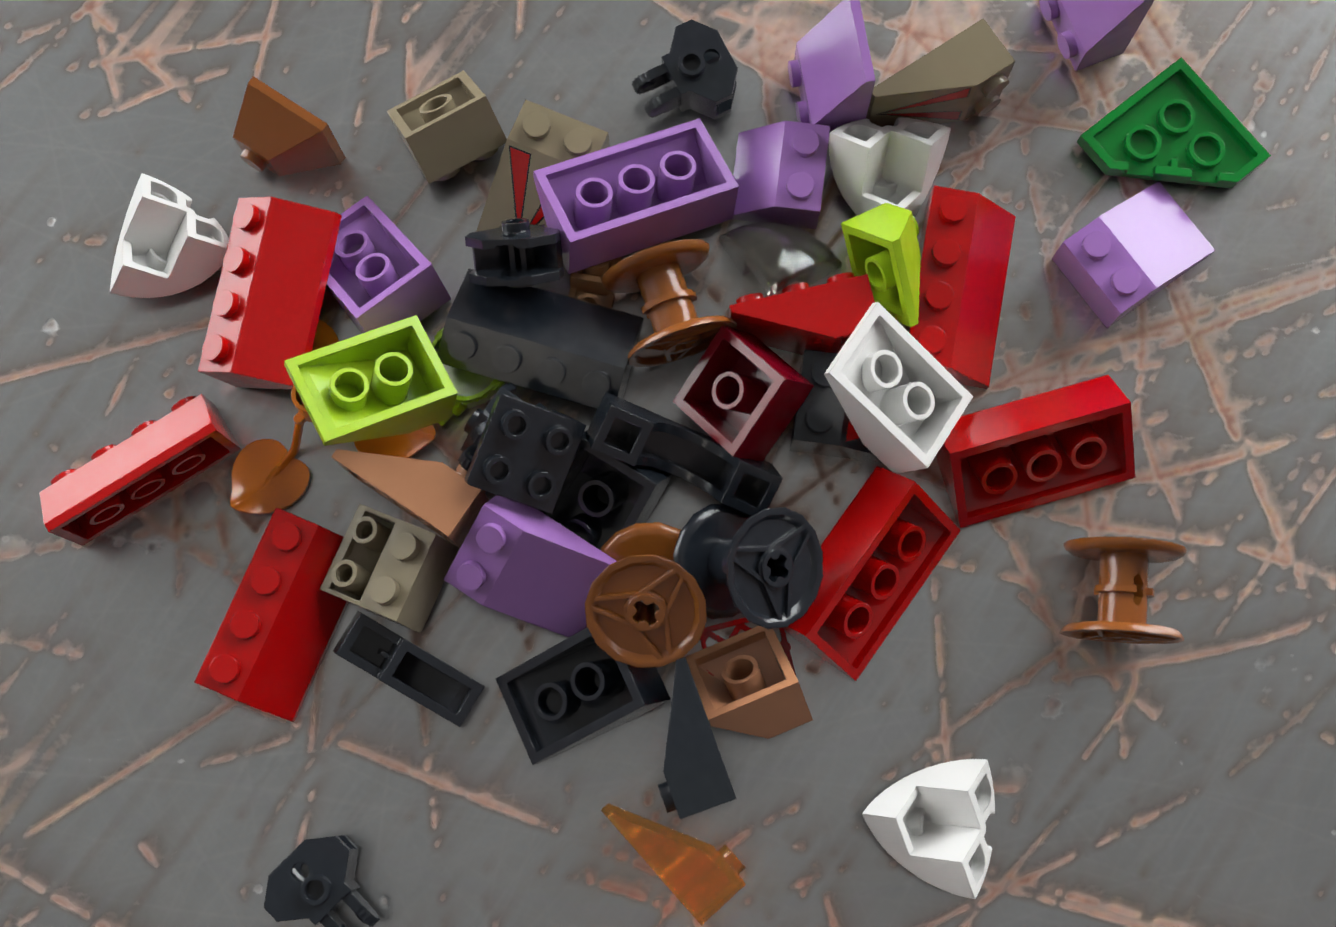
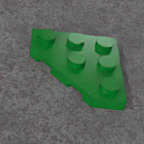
[1077,57,1271,188]

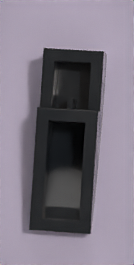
[333,611,485,727]

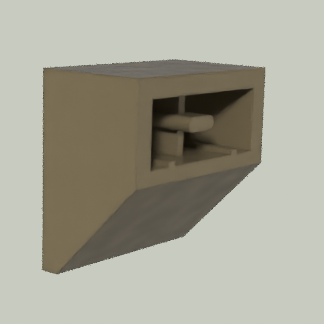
[320,504,459,633]

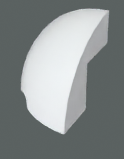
[829,117,951,217]
[110,173,229,298]
[862,759,995,899]

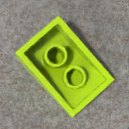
[284,315,458,446]

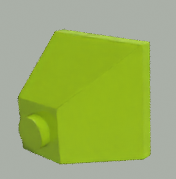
[841,203,921,327]

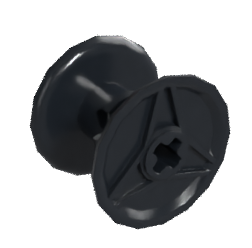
[673,503,823,629]

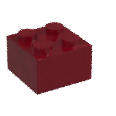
[672,325,814,462]

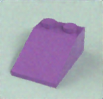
[788,0,876,134]
[1039,0,1154,71]
[1052,181,1215,329]
[326,196,451,333]
[443,495,617,637]

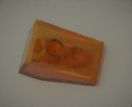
[601,803,746,926]

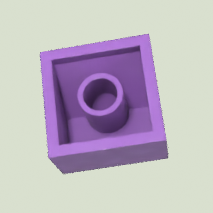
[732,121,830,229]

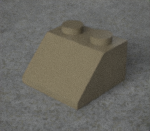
[387,70,507,184]

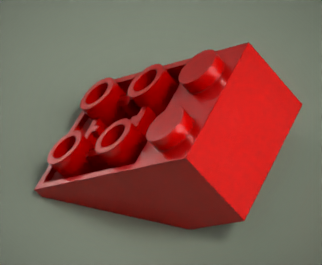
[729,272,875,355]

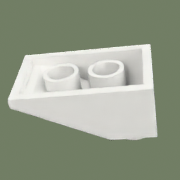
[824,301,973,474]

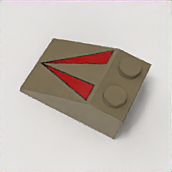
[866,18,1015,127]
[476,99,610,232]

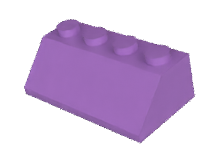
[533,118,739,274]

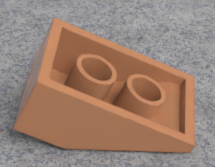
[331,449,489,549]

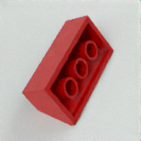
[905,185,1016,389]
[198,196,342,389]
[936,375,1136,528]
[39,394,241,546]
[782,466,961,681]
[194,507,349,722]

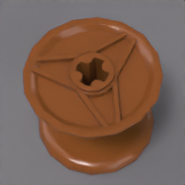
[601,239,737,367]
[585,522,707,668]
[1060,536,1187,644]

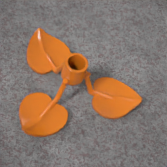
[230,319,436,515]

